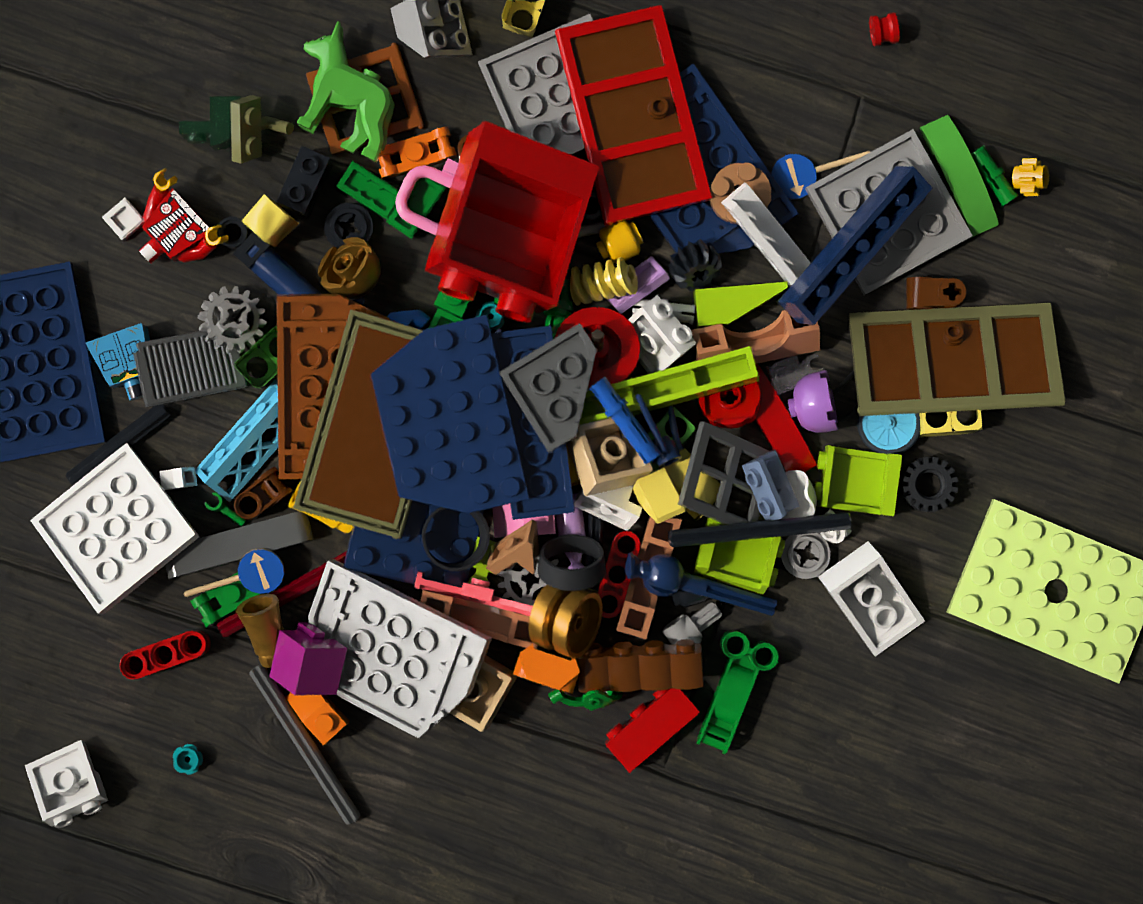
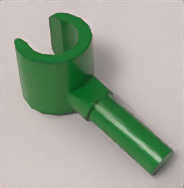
[205,493,246,527]

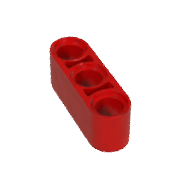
[597,531,640,618]
[119,629,211,680]

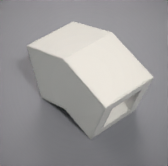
[159,467,197,490]

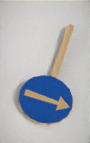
[771,151,871,200]
[184,548,284,597]

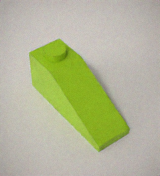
[693,282,788,329]

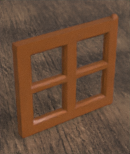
[306,43,424,156]

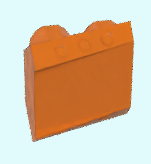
[513,644,580,694]

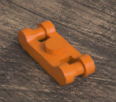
[379,126,457,179]

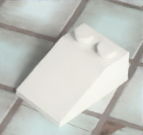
[818,541,925,656]

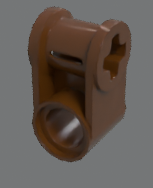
[906,277,966,310]
[234,466,294,520]

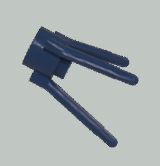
[636,394,684,468]

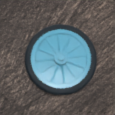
[857,413,920,454]

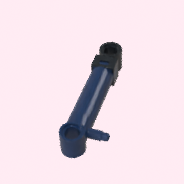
[217,217,365,305]

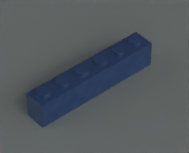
[778,166,933,325]

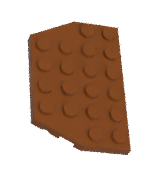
[277,294,401,479]

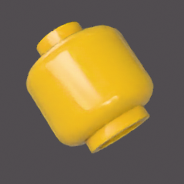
[596,221,644,264]

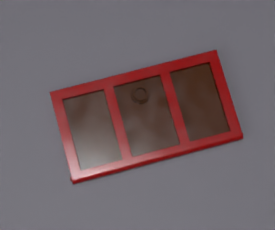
[555,5,712,226]

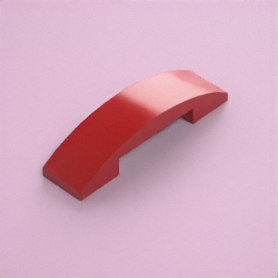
[755,364,817,472]

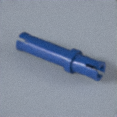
[589,376,661,465]

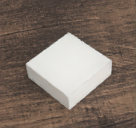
[102,198,144,241]

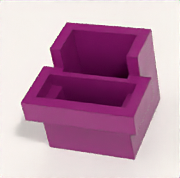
[269,622,347,695]

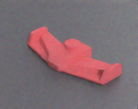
[415,571,535,616]

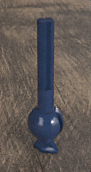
[624,552,777,616]

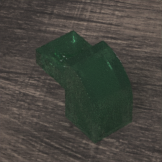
[179,96,241,151]

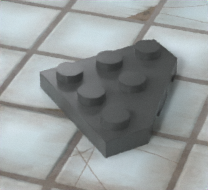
[499,323,597,454]

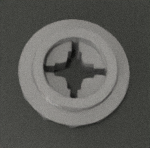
[781,533,830,579]

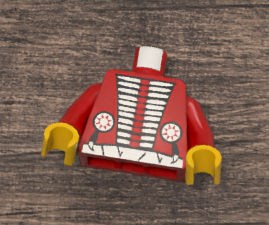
[139,168,229,264]

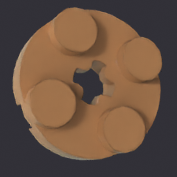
[710,162,771,225]

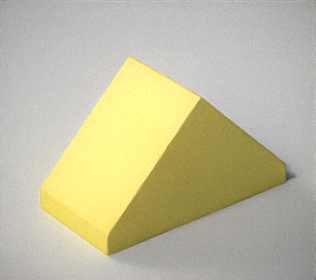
[631,468,686,524]

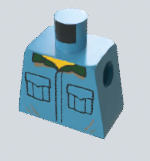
[86,323,150,401]

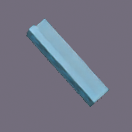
[195,379,278,502]

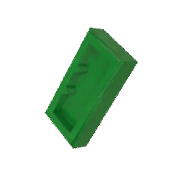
[336,161,399,220]
[386,177,446,240]

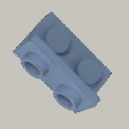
[741,450,799,521]

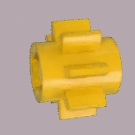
[1012,158,1049,196]

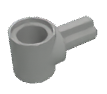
[662,602,722,644]

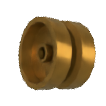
[529,585,602,659]

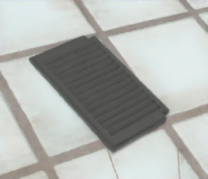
[133,331,248,408]

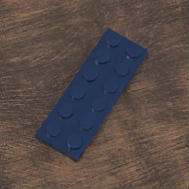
[491,326,575,520]

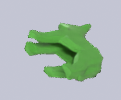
[297,21,395,163]

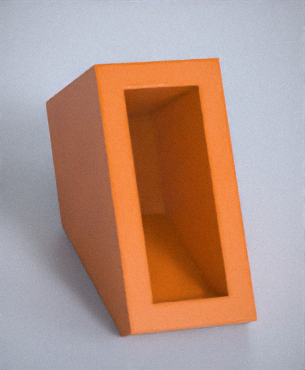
[285,692,350,745]

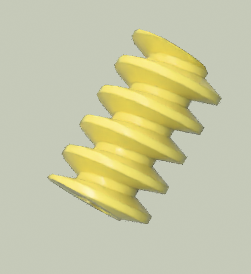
[570,257,638,306]

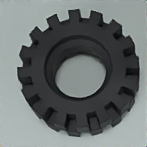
[899,457,958,512]

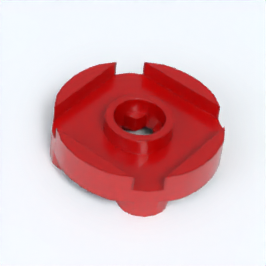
[699,382,761,429]

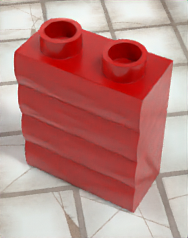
[425,121,599,322]

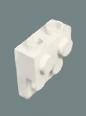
[628,295,696,374]
[25,740,108,828]

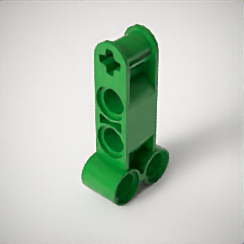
[696,630,779,755]

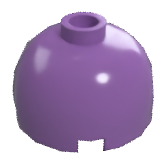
[788,370,838,433]

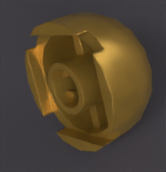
[318,237,381,300]

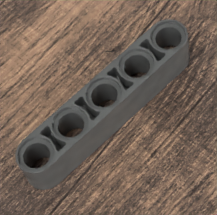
[165,511,314,579]

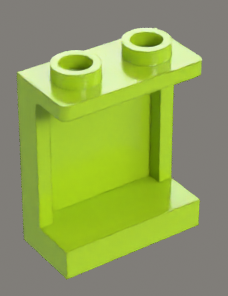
[814,445,902,516]
[693,517,785,594]

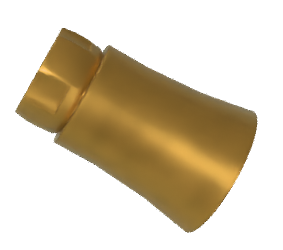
[236,594,284,668]

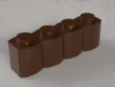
[576,639,703,693]

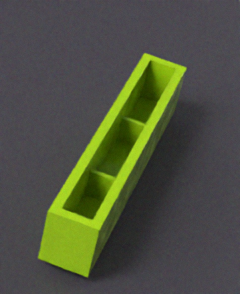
[579,346,759,425]

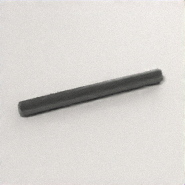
[250,664,360,825]

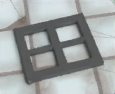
[678,422,773,525]

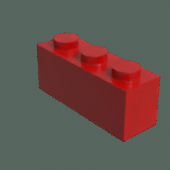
[605,688,700,773]

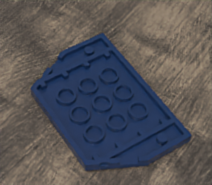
[649,64,799,254]
[371,315,529,513]

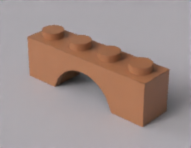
[692,310,820,364]
[615,515,682,639]
[420,590,538,649]

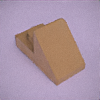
[486,519,539,575]

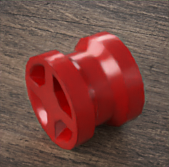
[869,12,900,47]

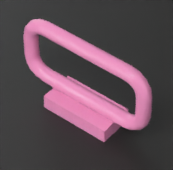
[395,158,458,236]

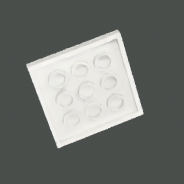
[30,443,199,616]

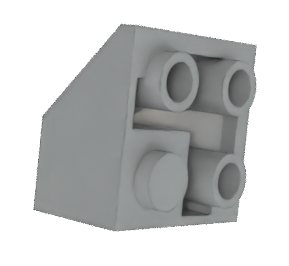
[390,0,473,58]

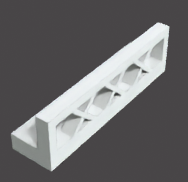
[721,182,811,287]

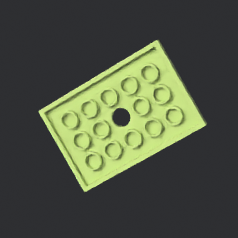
[946,499,1143,683]

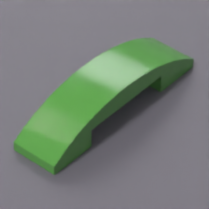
[919,115,999,238]

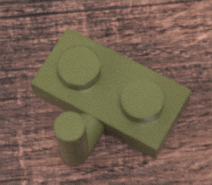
[230,95,294,164]

